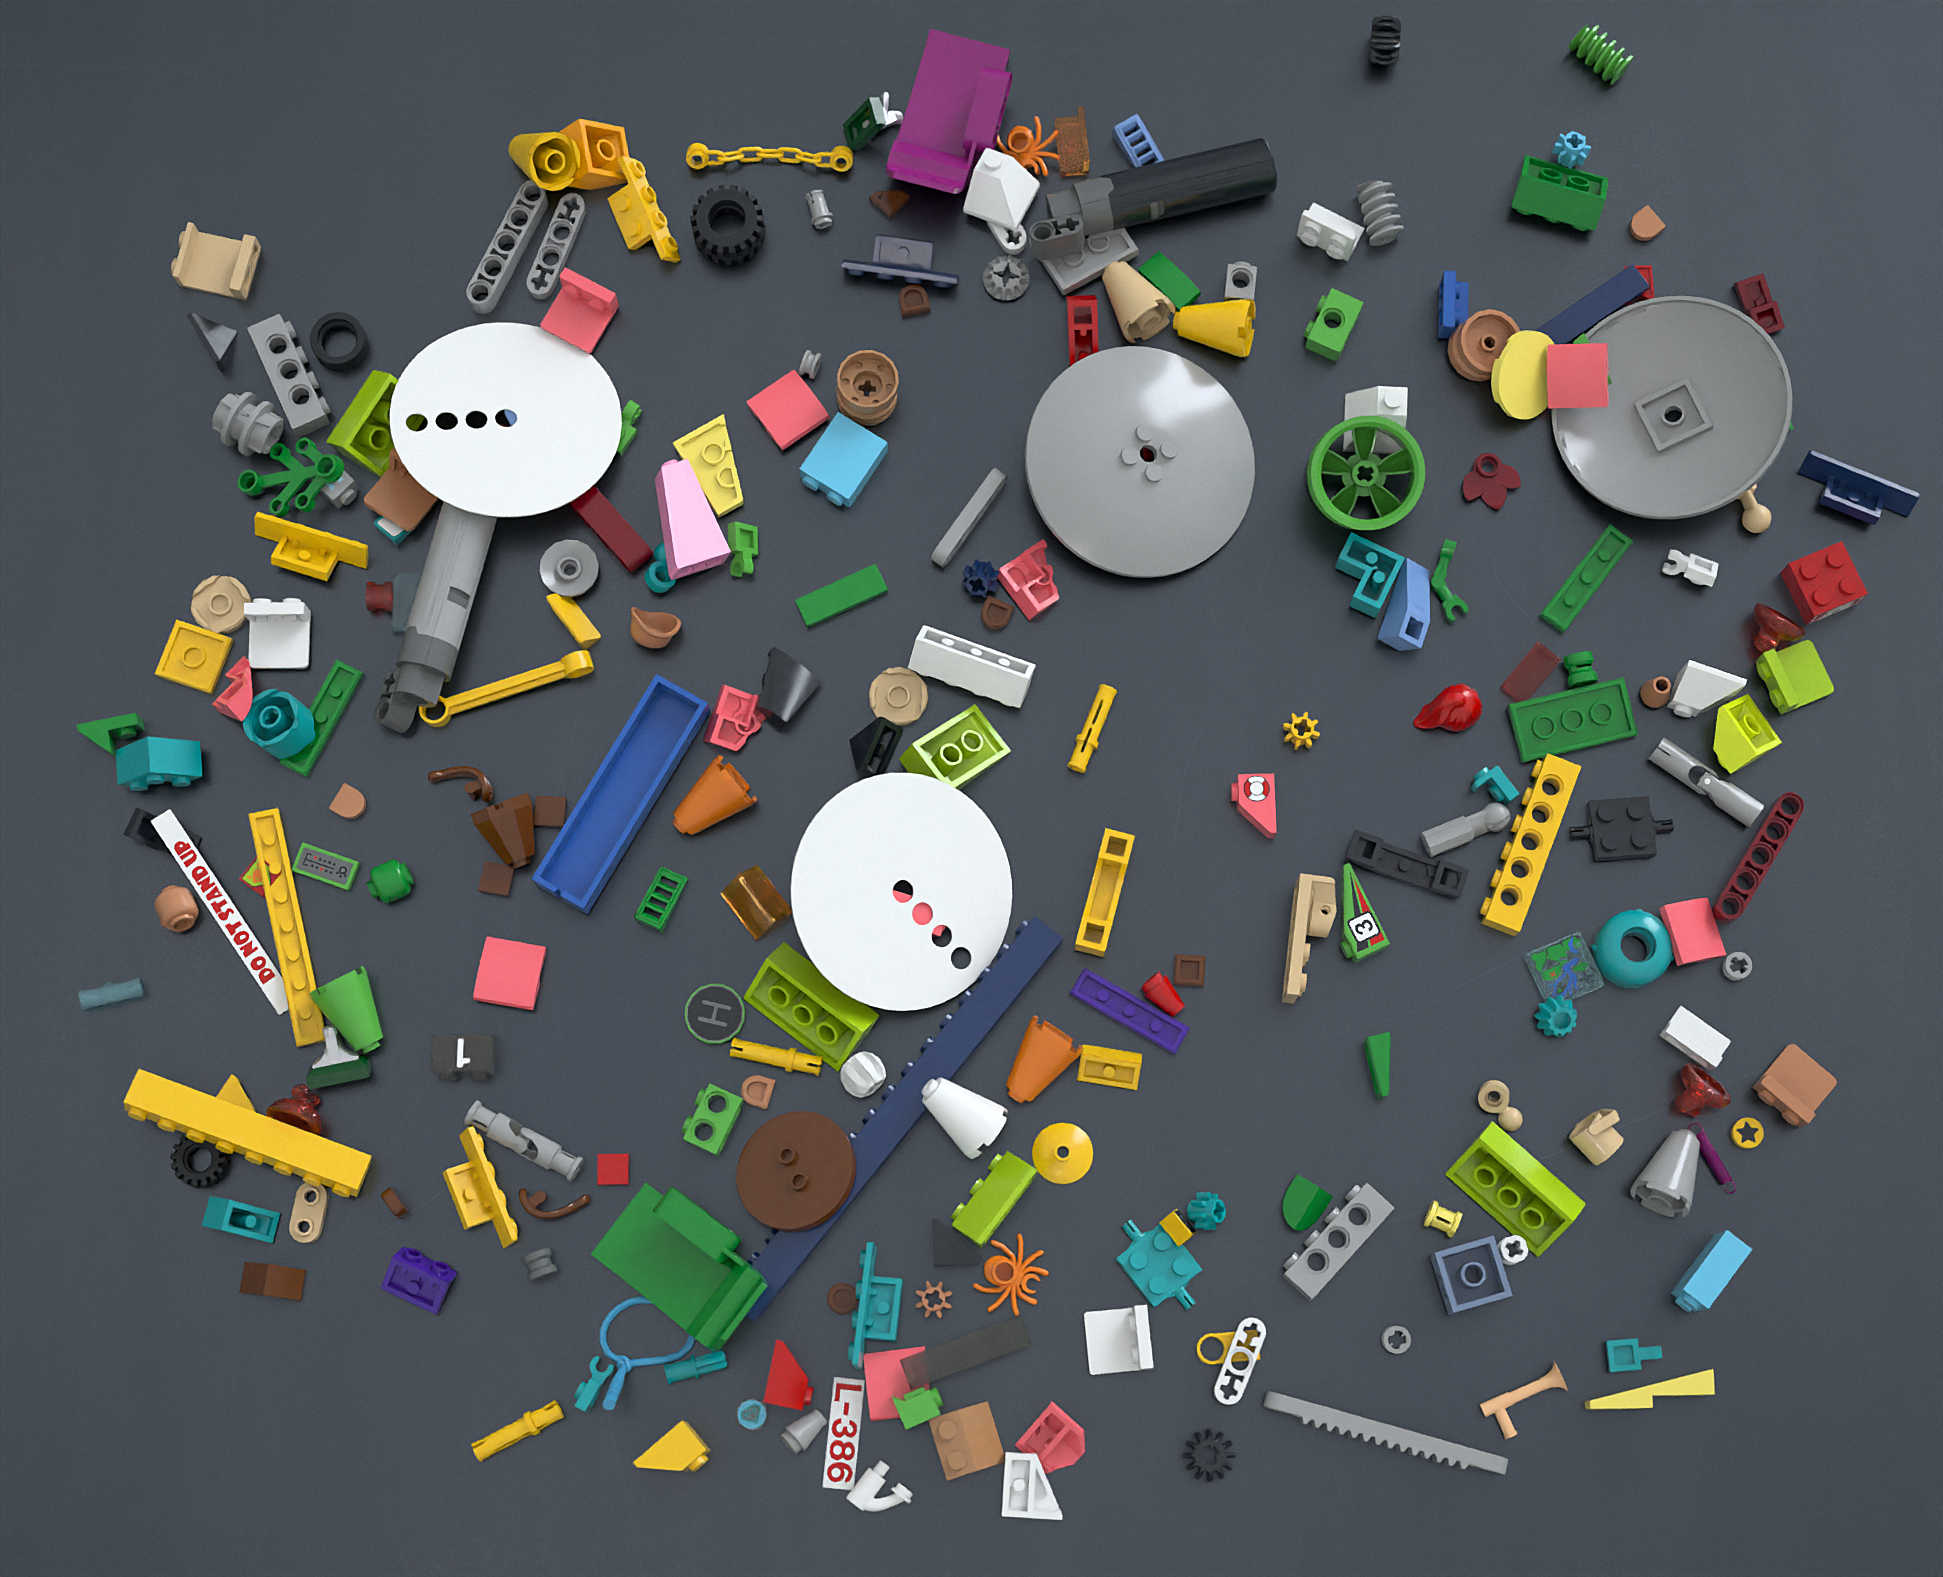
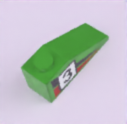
[1340,863,1390,964]

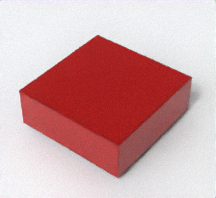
[597,1154,629,1186]

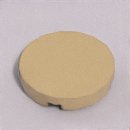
[191,575,251,634]
[869,667,928,727]

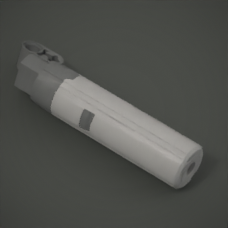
[373,502,498,733]

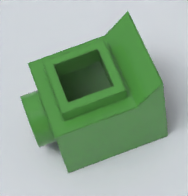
[892,1386,943,1430]

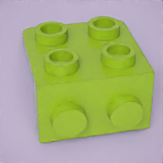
[1755,640,1834,715]

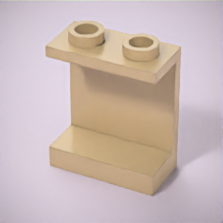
[171,222,261,300]

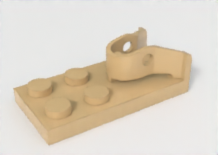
[1282,873,1337,1004]

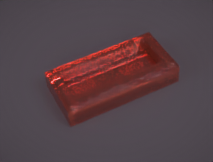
[1500,641,1561,702]

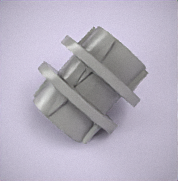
[212,392,284,456]

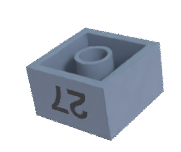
[1430,1235,1513,1315]

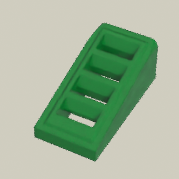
[634,866,688,933]
[1363,1032,1391,1100]

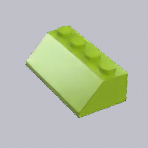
[743,942,880,1071]
[1445,1121,1586,1257]

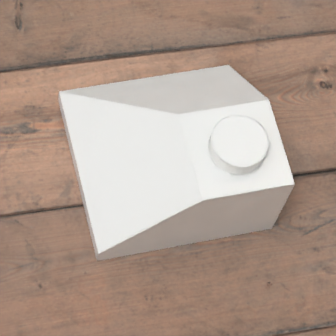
[963,148,1040,231]
[1343,386,1408,454]
[1667,660,1747,717]

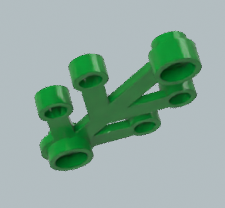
[237,437,344,517]

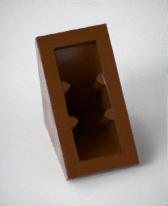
[239,1262,306,1301]

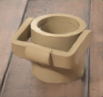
[1569,1109,1624,1165]

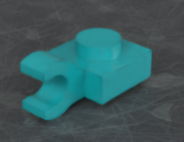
[1605,1338,1662,1373]
[574,1356,615,1413]

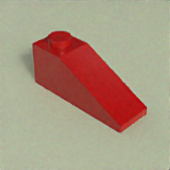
[1066,295,1099,367]

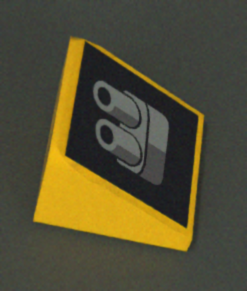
[1160,1209,1197,1247]

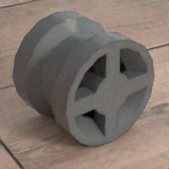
[521,1248,558,1282]

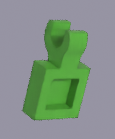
[616,400,642,456]
[728,521,758,577]

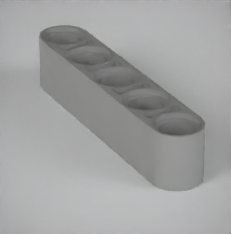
[466,180,549,314]

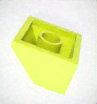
[1713,694,1782,774]

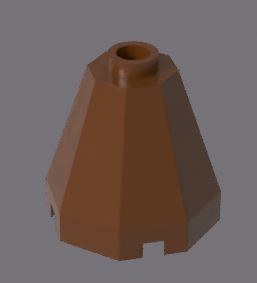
[470,793,535,868]

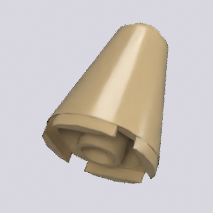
[1102,261,1176,343]

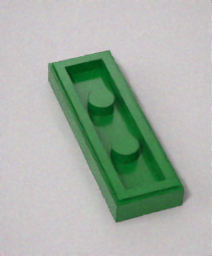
[795,564,888,628]

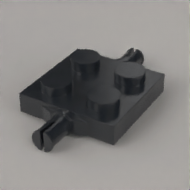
[1570,796,1674,861]

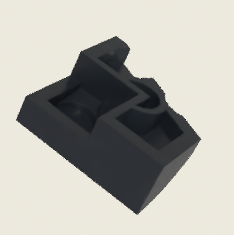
[756,647,821,728]

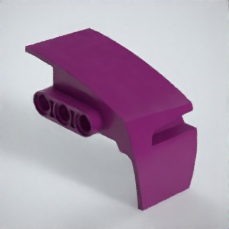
[885,29,1013,194]

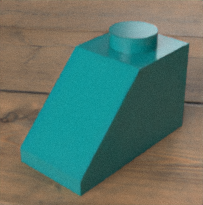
[202,1196,280,1243]

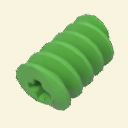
[1568,25,1633,85]

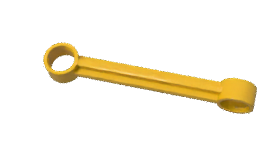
[419,650,594,727]

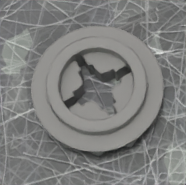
[983,255,1029,300]

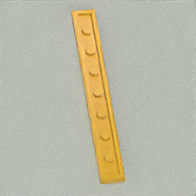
[248,808,326,1048]

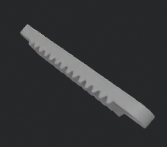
[1263,1391,1509,1475]

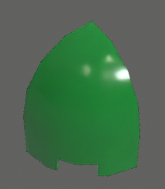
[1283,1174,1333,1231]

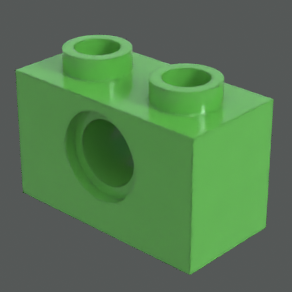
[1303,288,1364,362]

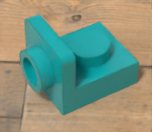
[1470,765,1520,806]

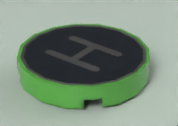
[685,984,746,1045]

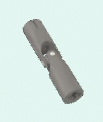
[1648,737,1764,827]

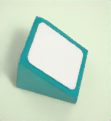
[373,516,412,546]

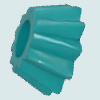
[1535,995,1577,1038]

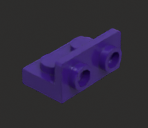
[380,1247,457,1315]

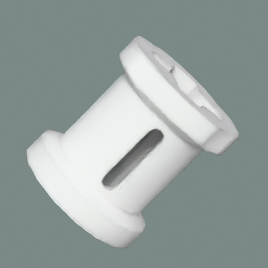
[1497,1235,1528,1265]

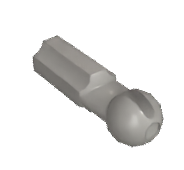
[1421,802,1510,857]

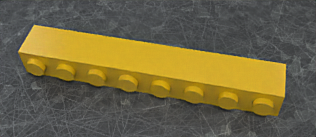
[124,1069,371,1197]

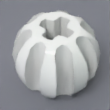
[840,1051,886,1098]

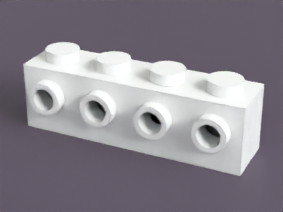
[908,625,1036,708]

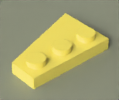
[673,414,744,518]

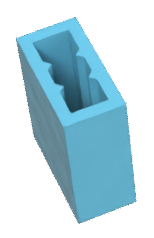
[799,412,888,508]
[1671,1230,1752,1312]

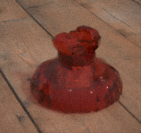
[1753,602,1806,653]
[1675,1063,1731,1117]
[266,1084,322,1135]

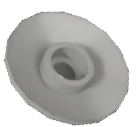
[540,540,599,597]

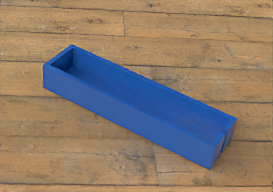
[531,674,710,915]

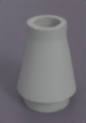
[780,1409,827,1454]

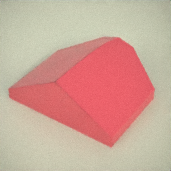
[1015,1402,1085,1474]

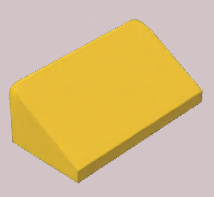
[546,593,601,650]
[1077,1045,1142,1090]

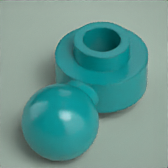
[644,542,676,593]

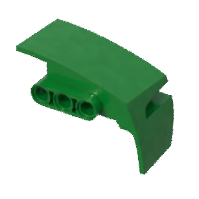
[591,1183,768,1352]

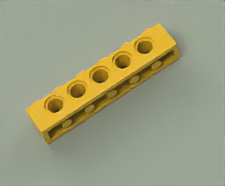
[1480,753,1582,937]

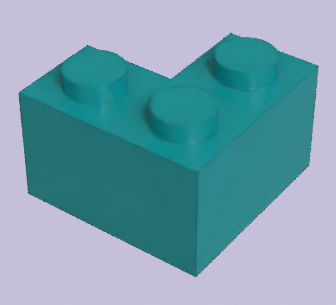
[1335,532,1405,618]
[116,737,202,791]

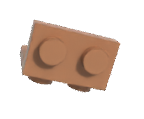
[364,446,439,531]
[1752,1044,1837,1128]

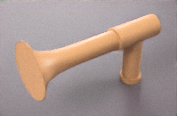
[1480,1361,1568,1439]

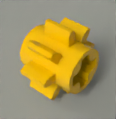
[1282,712,1320,750]

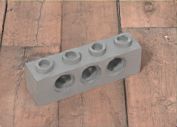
[247,314,331,438]
[1282,1183,1394,1301]

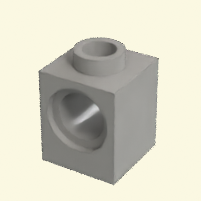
[1223,262,1257,302]

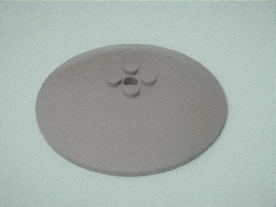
[1552,296,1793,519]
[1025,346,1255,578]

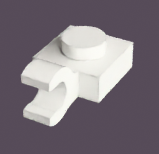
[1662,550,1719,587]

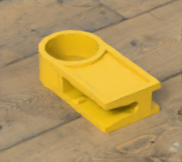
[1196,1329,1260,1365]

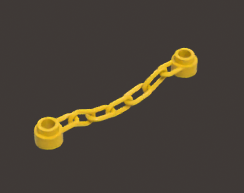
[686,143,853,172]

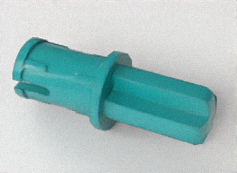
[664,1351,727,1384]

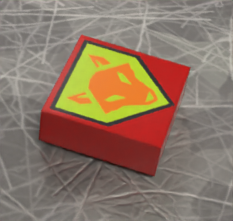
[239,856,281,898]

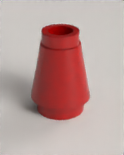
[1141,971,1185,1017]

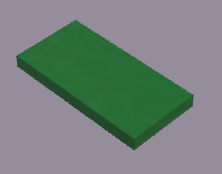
[1507,677,1638,763]

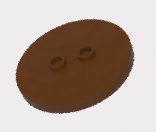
[736,1111,856,1232]

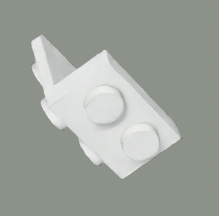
[244,598,311,669]

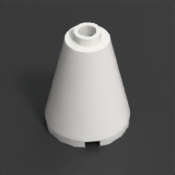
[921,1077,1008,1159]

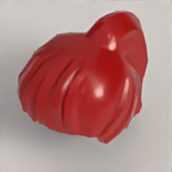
[1413,683,1483,732]

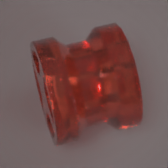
[366,581,394,611]

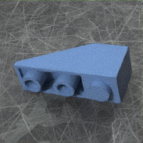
[1377,558,1430,651]

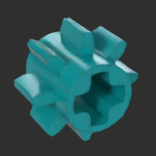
[1187,1192,1226,1230]

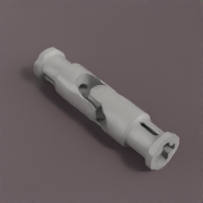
[464,1100,584,1182]

